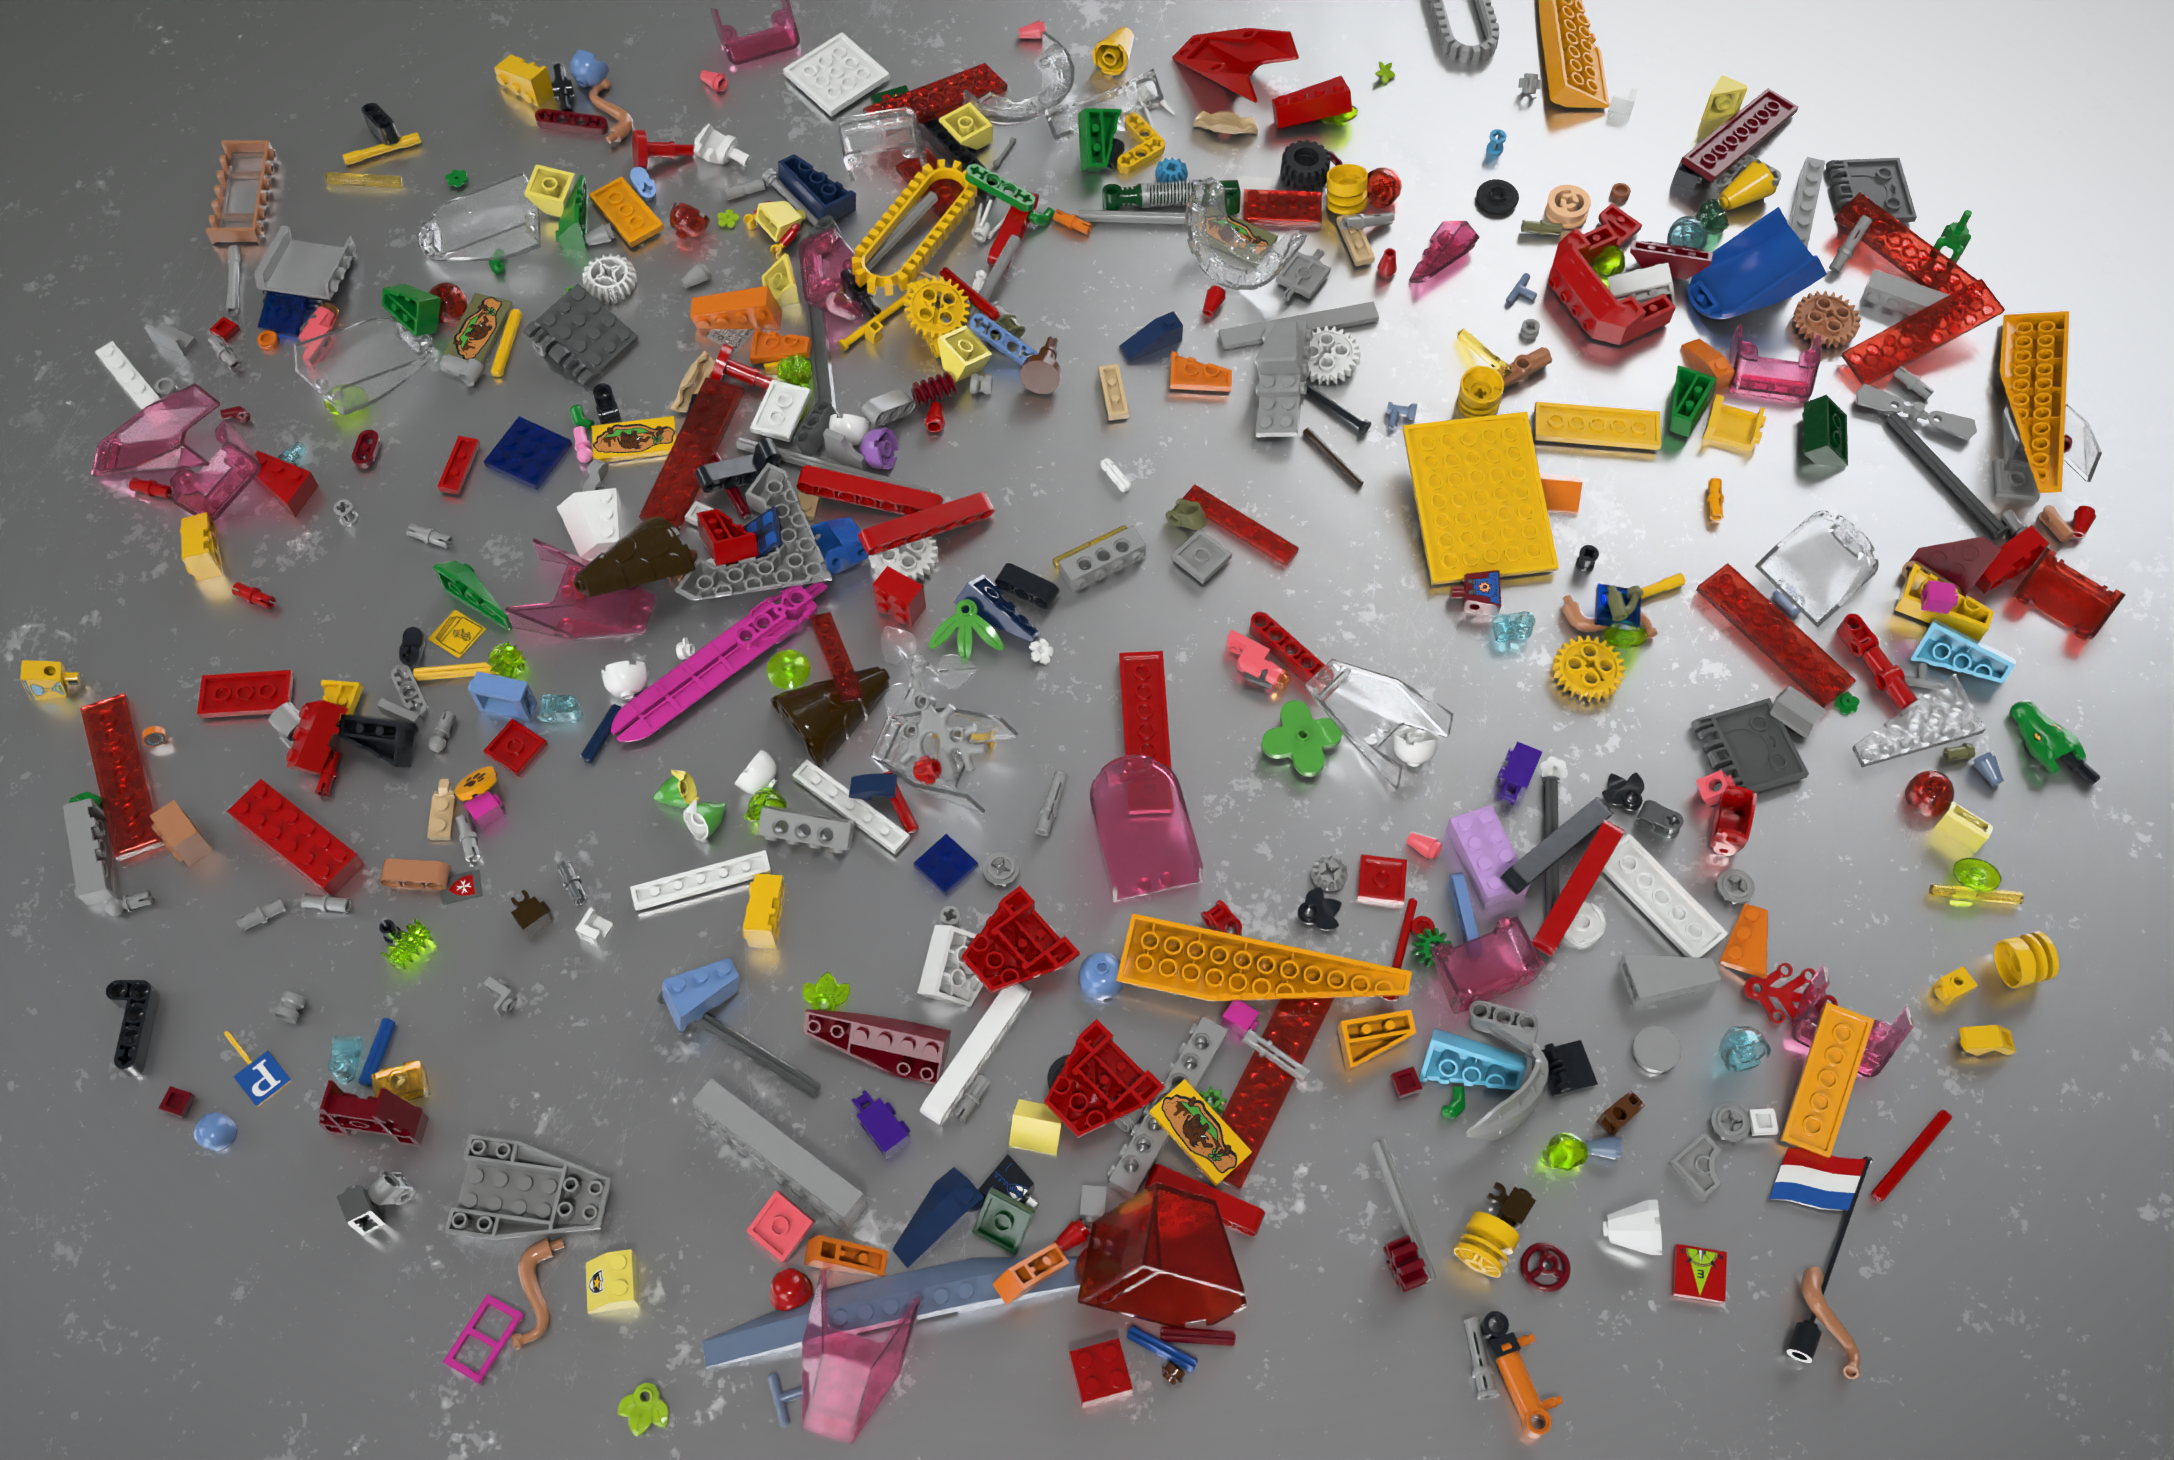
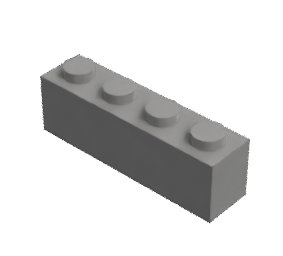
[1861,269,1952,326]

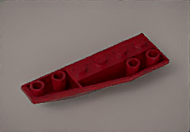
[803,1009,951,1085]

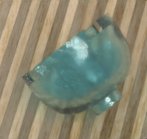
[1667,216,1708,249]
[1719,1026,1771,1072]

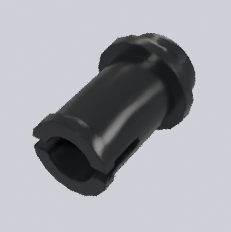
[379,920,403,944]

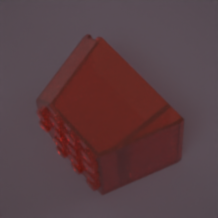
[1078,1182,1247,1328]

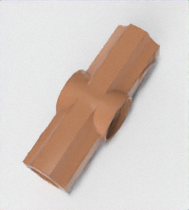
[1497,347,1552,388]

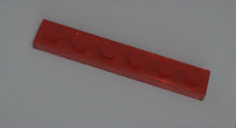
[1182,484,1299,566]
[809,612,863,703]

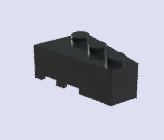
[339,714,416,767]

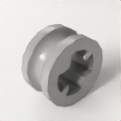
[1521,319,1540,339]

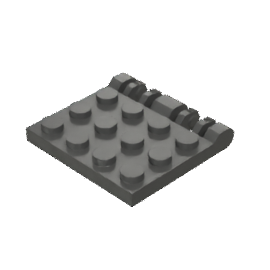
[1825,157,1917,228]
[523,283,638,386]
[1691,698,1809,794]

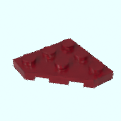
[1908,536,2003,597]

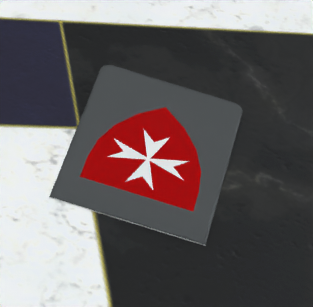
[441,869,483,905]

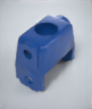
[810,517,869,575]

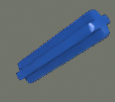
[358,1018,396,1087]
[1127,1325,1198,1372]

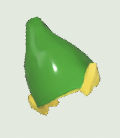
[653,770,699,808]

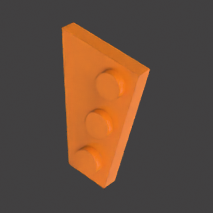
[749,329,812,364]
[1170,351,1232,392]
[1720,904,1768,979]

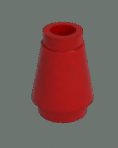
[1377,248,1397,277]
[1202,285,1226,317]
[925,402,945,433]
[2072,505,2096,538]
[1053,1218,1091,1253]

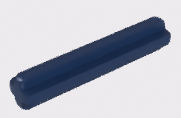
[581,704,621,763]

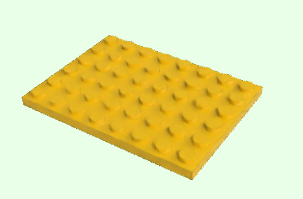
[1402,412,1559,585]

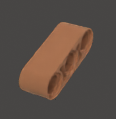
[379,858,451,891]

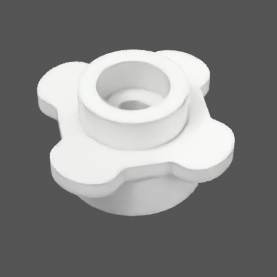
[676,637,695,660]

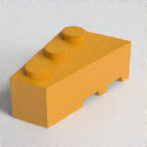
[1337,1009,1416,1073]

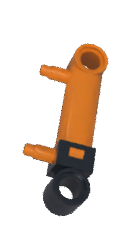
[1480,1311,1563,1439]

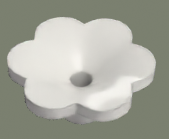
[1540,756,1568,781]

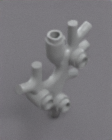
[898,679,987,782]

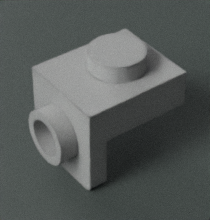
[483,976,517,1017]

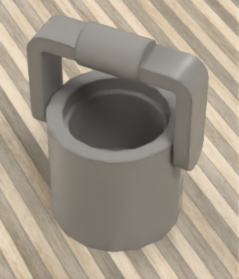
[268,702,301,749]

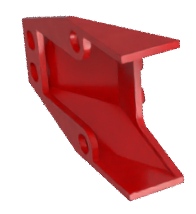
[1172,28,1299,103]

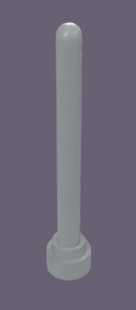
[761,169,819,226]

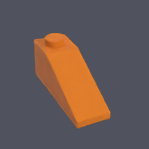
[1681,338,1735,391]
[804,1235,888,1276]
[992,1242,1070,1305]

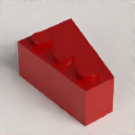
[246,450,318,518]
[696,509,758,566]
[1975,525,2049,594]
[286,700,348,775]

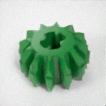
[1412,928,1452,968]

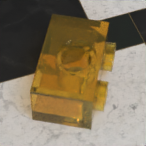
[371,1060,430,1102]

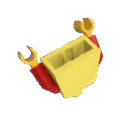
[743,201,806,260]

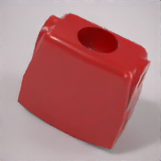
[1709,785,1757,856]

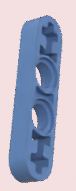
[968,314,1038,366]
[1449,872,1482,958]

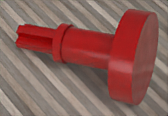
[632,130,694,170]
[710,343,775,389]

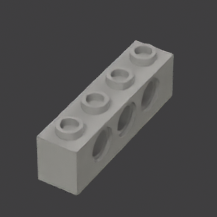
[1059,526,1146,592]
[758,805,856,853]

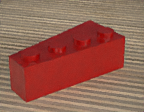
[1272,75,1353,128]

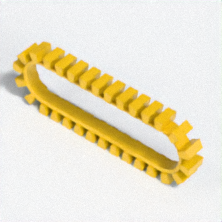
[852,159,977,296]

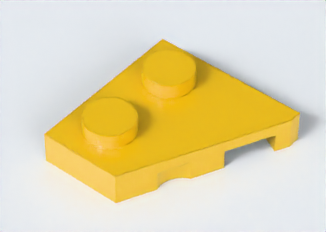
[321,680,364,725]

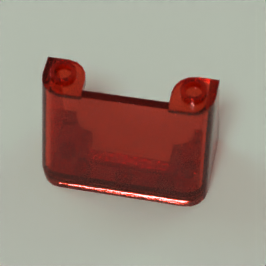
[2015,547,2125,641]

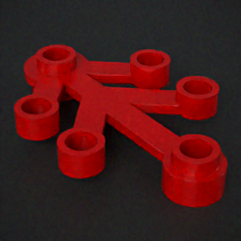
[1744,963,1838,1029]

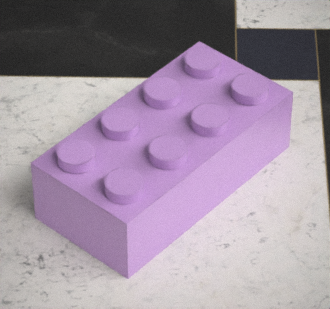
[1446,805,1530,909]

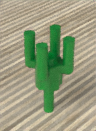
[1928,209,1972,269]

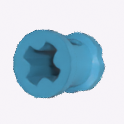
[1486,129,1507,155]

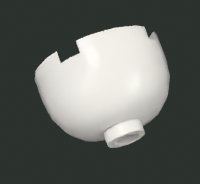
[829,414,871,447]
[601,661,647,700]
[1393,727,1438,767]
[734,750,777,795]

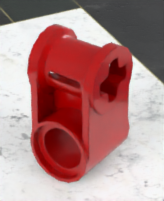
[1837,613,1879,658]
[1201,900,1242,936]

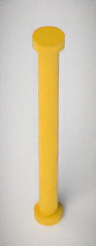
[838,293,908,351]

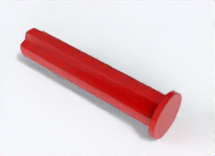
[883,771,919,834]

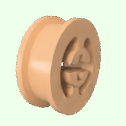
[1545,184,1591,229]

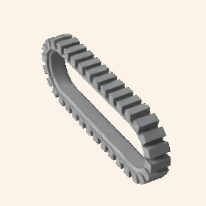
[1427,0,1500,64]

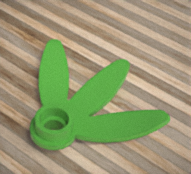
[929,599,1004,664]

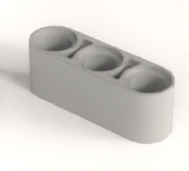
[861,389,916,426]

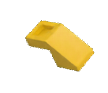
[1959,1025,2016,1056]

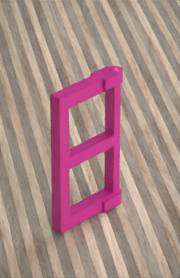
[443,1294,525,1384]

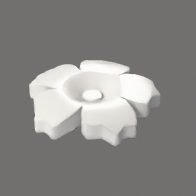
[1029,638,1054,665]

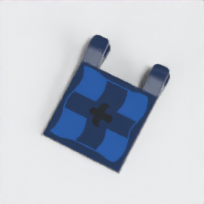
[736,506,782,564]

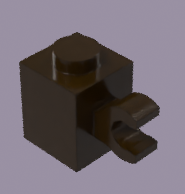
[511,890,552,938]
[1487,1182,1536,1231]

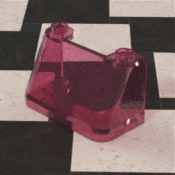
[799,227,863,321]
[170,420,261,521]
[1431,916,1545,1014]

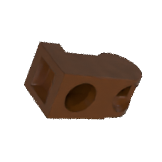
[1596,1090,1646,1136]

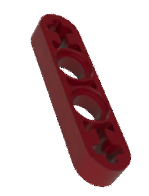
[535,109,609,136]

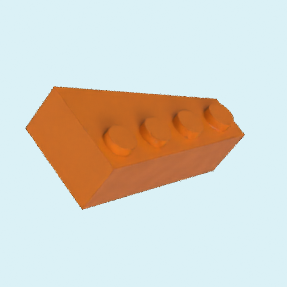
[690,286,782,330]

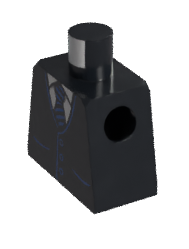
[978,1154,1040,1210]

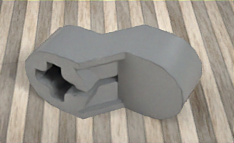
[583,459,609,492]

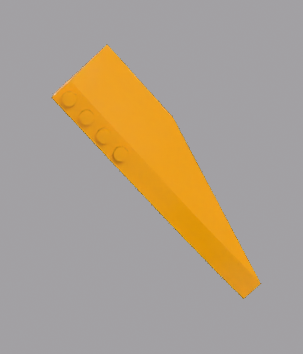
[1539,0,1610,108]
[2000,311,2070,493]
[1116,913,1412,1001]

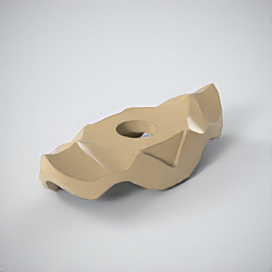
[1193,110,1258,136]
[670,351,715,412]

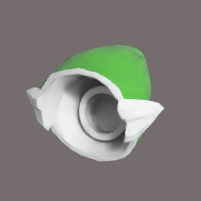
[683,800,726,844]

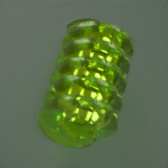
[380,918,434,970]

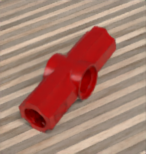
[1861,646,1917,710]

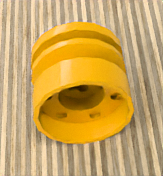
[1327,164,1368,215]
[1457,366,1504,418]
[1993,931,2059,988]
[1453,1211,1520,1278]

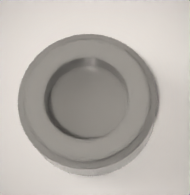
[154,377,178,398]

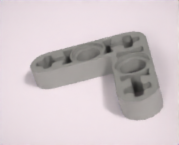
[1709,154,1782,193]

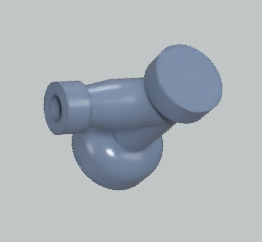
[1386,402,1418,429]

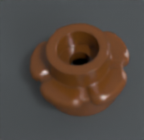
[1162,1361,1185,1385]

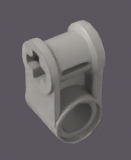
[366,1171,415,1206]

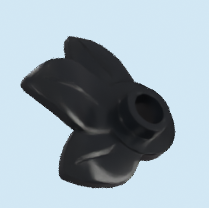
[1602,772,1645,811]
[1297,887,1342,931]

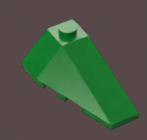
[555,175,588,250]
[433,560,513,630]

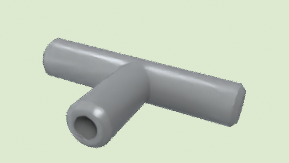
[1905,663,1946,691]

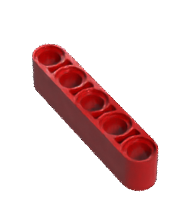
[987,191,1039,269]
[1249,611,1334,695]
[1144,1164,1266,1237]

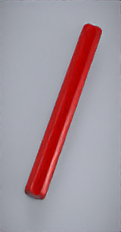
[939,267,1000,321]
[1871,1109,1952,1202]

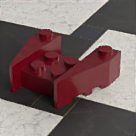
[319,1080,429,1146]

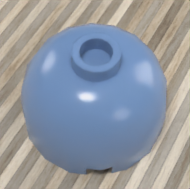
[570,50,610,87]
[1078,952,1124,1001]

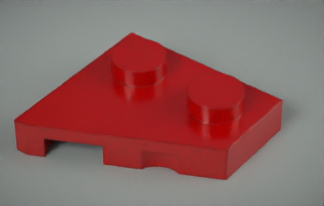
[1598,203,1643,250]

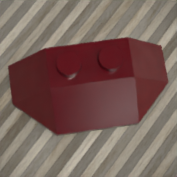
[1630,240,1713,280]

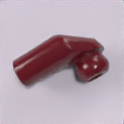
[220,406,251,423]

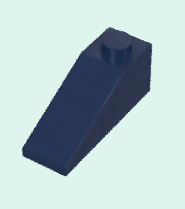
[1119,311,1183,362]

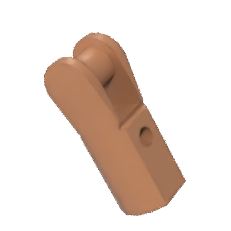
[2038,505,2075,543]

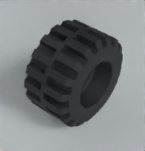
[1280,140,1331,193]

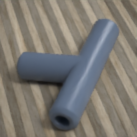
[1506,273,1537,304]
[768,1373,805,1426]

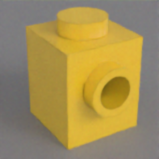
[1932,966,1978,1006]

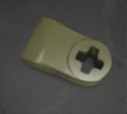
[987,313,1026,348]
[1165,498,1208,530]

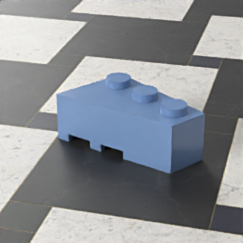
[662,958,739,1033]

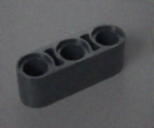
[361,103,400,145]
[995,563,1059,609]

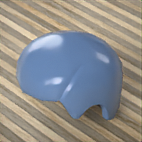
[193,1112,237,1152]

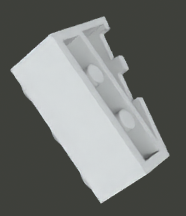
[1607,263,1676,305]

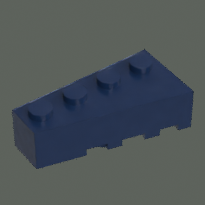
[778,154,856,220]

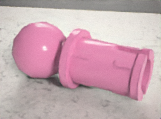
[573,426,593,463]

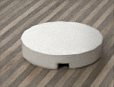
[1564,902,1606,946]

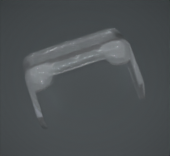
[838,107,927,182]

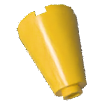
[1092,27,1134,76]
[1718,160,1777,210]

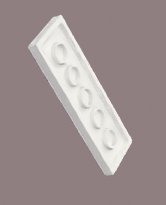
[1602,834,1729,958]

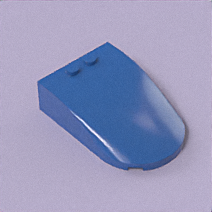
[1687,206,1827,319]

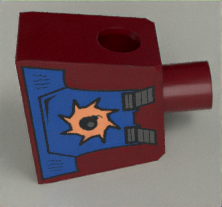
[1450,570,1501,617]

